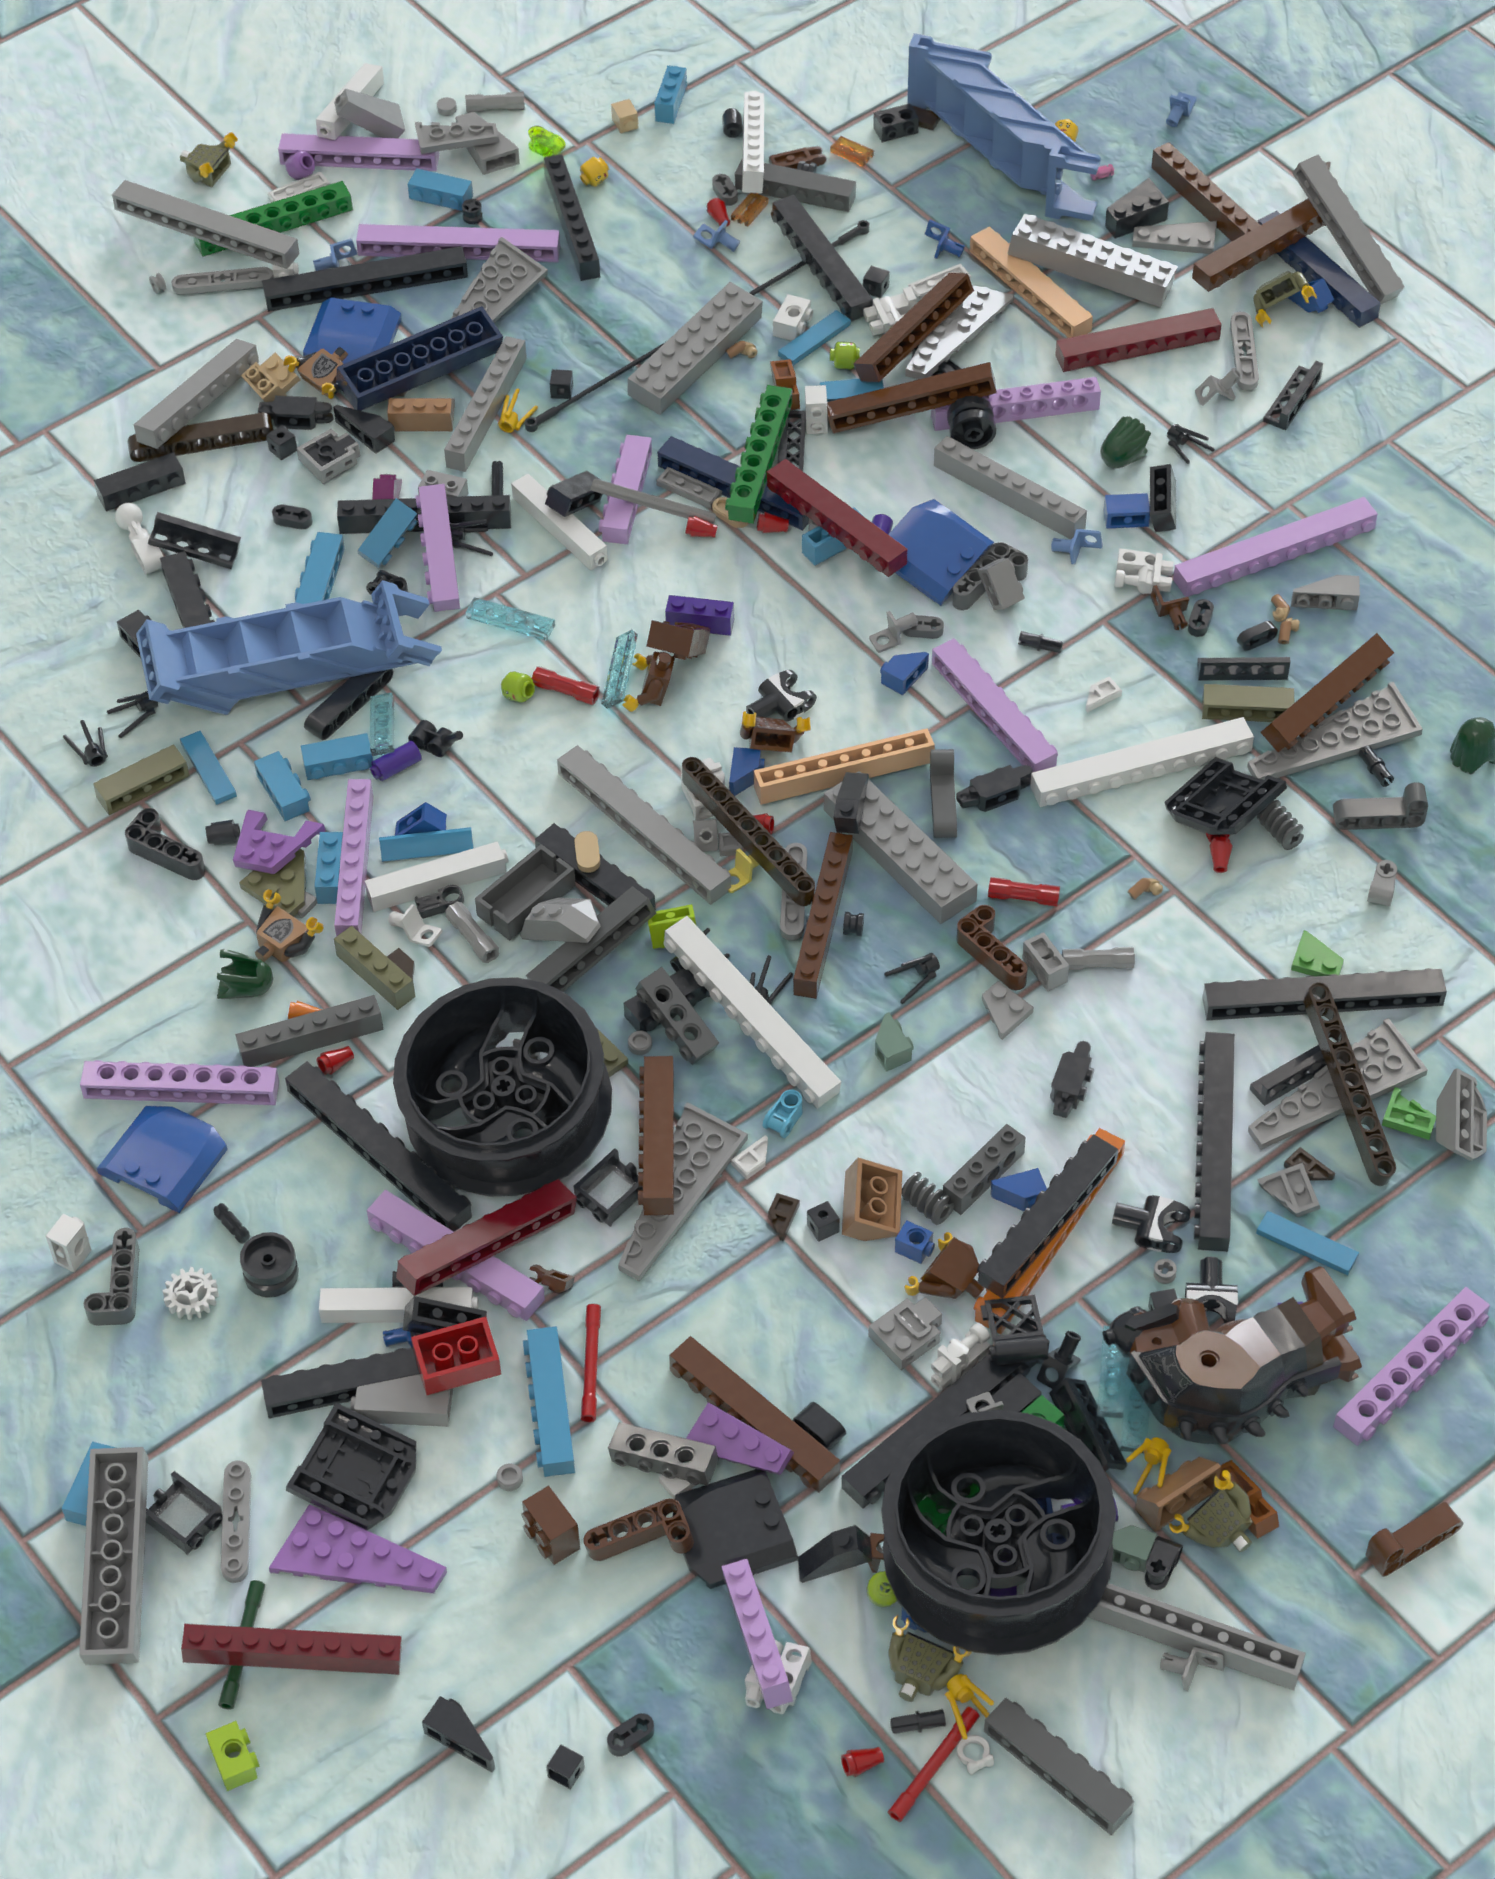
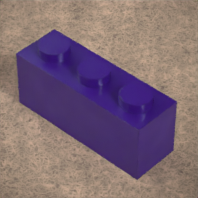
[665,595,734,636]

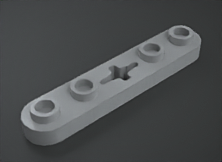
[171,267,274,295]
[1230,312,1259,391]
[780,843,807,941]
[221,1460,251,1583]

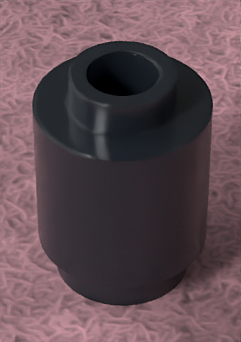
[722,108,743,137]
[205,819,240,845]

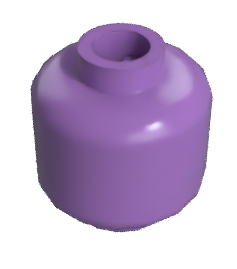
[285,151,315,180]

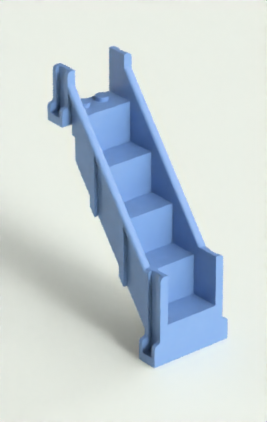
[907,34,1101,220]
[136,580,442,715]

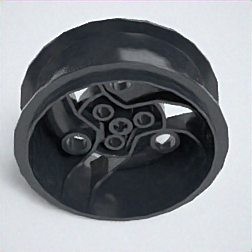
[393,977,612,1197]
[881,1410,1116,1655]

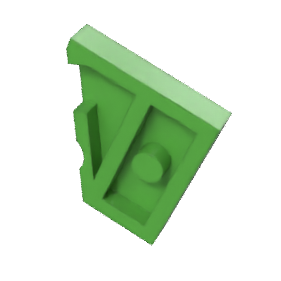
[1291,930,1344,977]

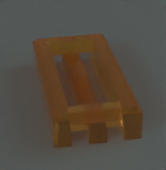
[830,136,874,166]
[731,193,769,227]

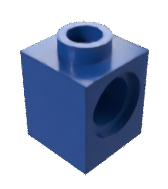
[895,1220,935,1264]

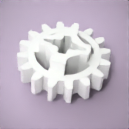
[163,1267,219,1320]

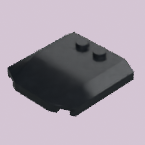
[1164,757,1287,835]
[286,1403,416,1530]
[672,1469,798,1589]

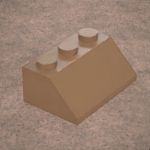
[387,398,455,431]
[842,1158,903,1241]
[1135,1457,1221,1532]

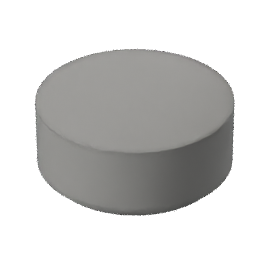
[437,97,457,116]
[628,1031,652,1055]
[496,1464,523,1491]

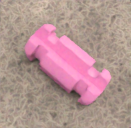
[1090,164,1115,181]

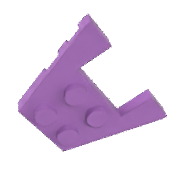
[233,810,326,874]

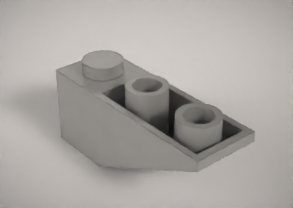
[1291,575,1360,610]

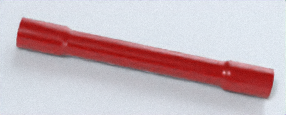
[581,1304,601,1423]
[888,1707,980,1822]

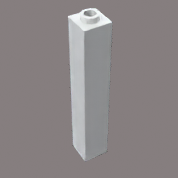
[316,63,384,140]
[511,474,608,571]
[365,841,509,912]
[319,1287,478,1323]

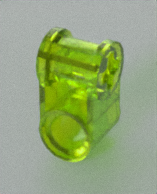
[528,126,566,157]

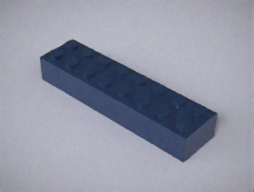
[336,306,503,411]

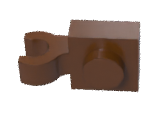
[529,1264,575,1293]

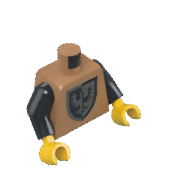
[283,347,348,399]
[255,889,324,962]

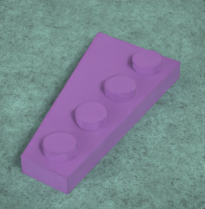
[686,1403,794,1475]

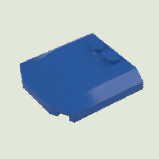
[303,298,402,364]
[888,499,994,606]
[97,1106,228,1213]

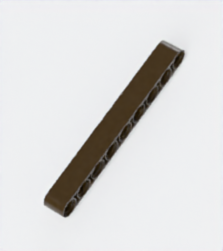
[682,757,815,906]
[1303,982,1396,1186]

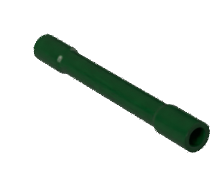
[218,1580,266,1710]

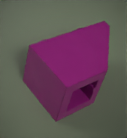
[372,474,402,499]

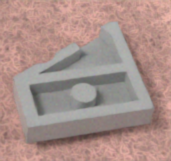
[982,981,1034,1040]
[1258,1163,1321,1217]

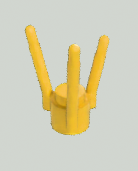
[498,388,538,433]
[1126,1437,1172,1495]
[945,1674,994,1740]

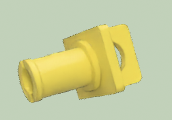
[728,848,759,893]

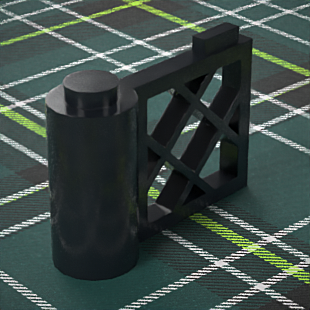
[980,1295,1049,1366]

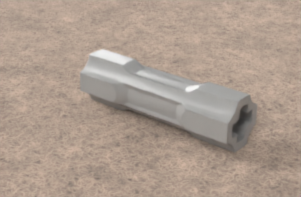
[465,92,525,112]
[445,902,500,963]
[1062,947,1135,970]

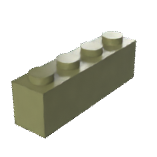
[1202,684,1295,722]
[93,744,190,815]
[334,926,416,1010]

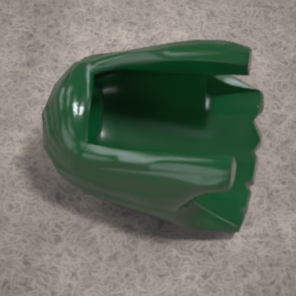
[1100,416,1151,468]
[1450,717,1495,774]
[217,949,273,999]

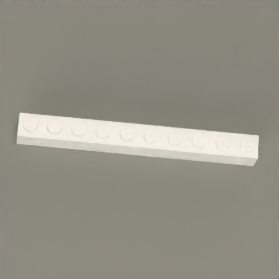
[1030,717,1254,807]
[664,916,841,1109]

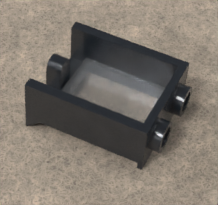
[573,1148,643,1227]
[146,1471,223,1555]

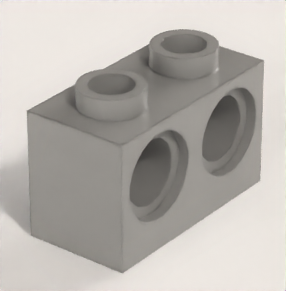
[1022,932,1069,992]

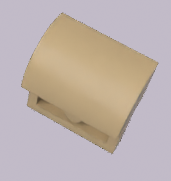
[241,352,301,402]

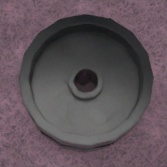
[947,396,996,449]
[240,1232,299,1297]

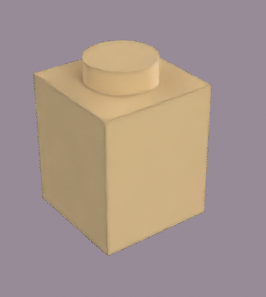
[611,99,638,133]

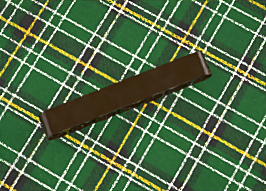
[127,413,274,462]

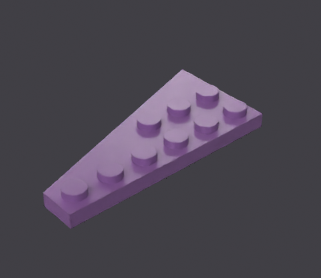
[269,1504,447,1593]

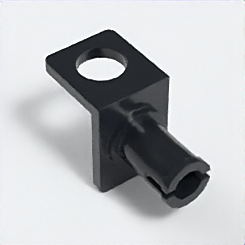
[1036,1331,1081,1389]

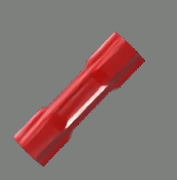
[532,666,600,705]
[988,877,1060,907]

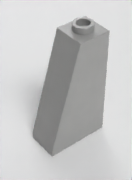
[334,89,405,139]
[455,111,520,175]
[350,1374,453,1427]

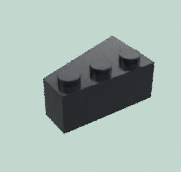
[1105,178,1169,238]

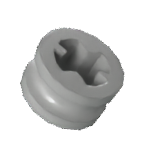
[149,273,167,294]
[1154,1259,1177,1284]

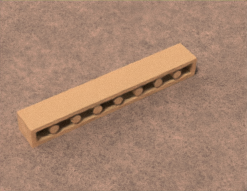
[970,226,1093,338]
[754,728,935,805]

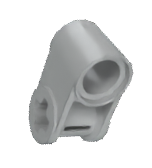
[1367,860,1397,906]

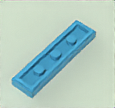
[778,310,851,365]
[180,731,237,805]
[379,827,474,862]
[1256,1211,1359,1276]

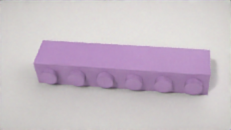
[599,435,652,544]
[415,484,460,612]
[722,1559,793,1709]

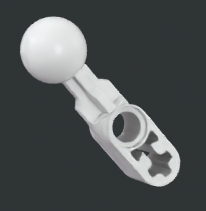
[115,503,163,575]

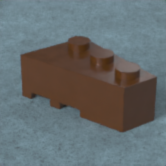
[646,620,711,660]

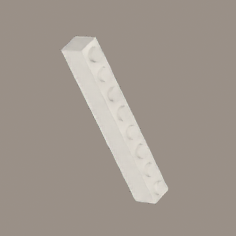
[742,91,764,193]

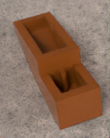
[770,359,800,410]
[1219,1460,1279,1539]

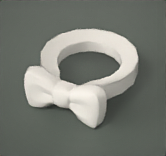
[957,1735,994,1775]

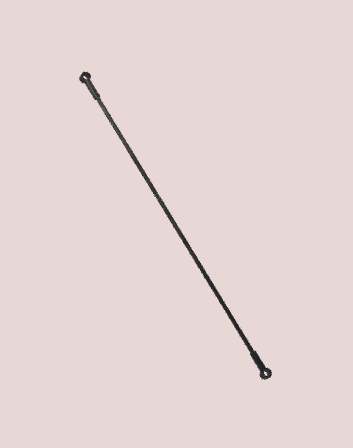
[525,220,869,432]

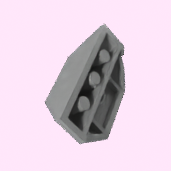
[520,898,601,943]
[1436,1068,1487,1161]

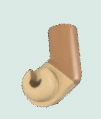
[725,341,758,359]
[1271,594,1290,622]
[1278,618,1300,644]
[1127,878,1163,900]

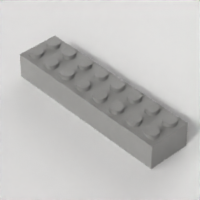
[1008,214,1177,307]
[627,282,763,415]
[824,771,978,924]
[79,1447,148,1665]

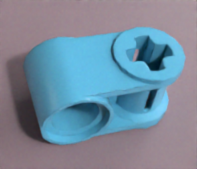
[762,1090,803,1138]

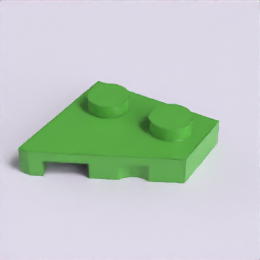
[1382,1087,1436,1140]

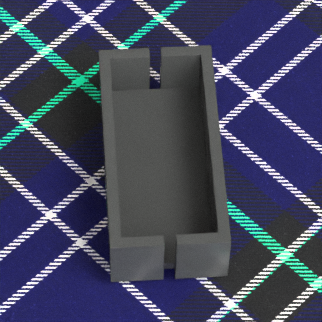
[475,844,576,941]

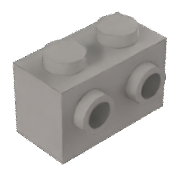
[418,470,469,497]
[977,558,1025,610]

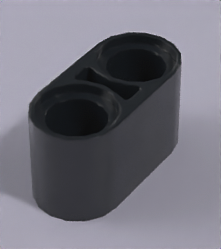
[793,1402,846,1450]

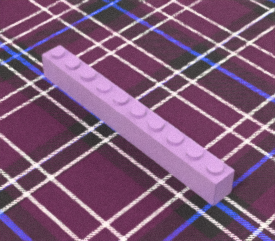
[356,224,560,262]
[1173,497,1378,597]

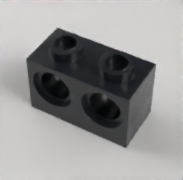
[873,103,919,142]

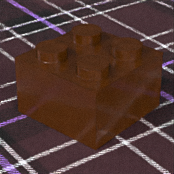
[521,1485,580,1565]

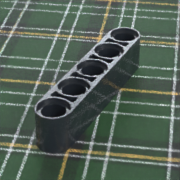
[304,669,394,740]

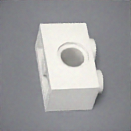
[773,294,813,341]
[805,385,828,434]
[46,1214,92,1273]

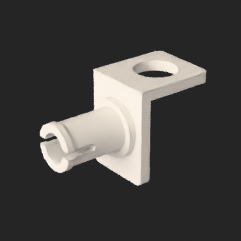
[389,905,443,947]

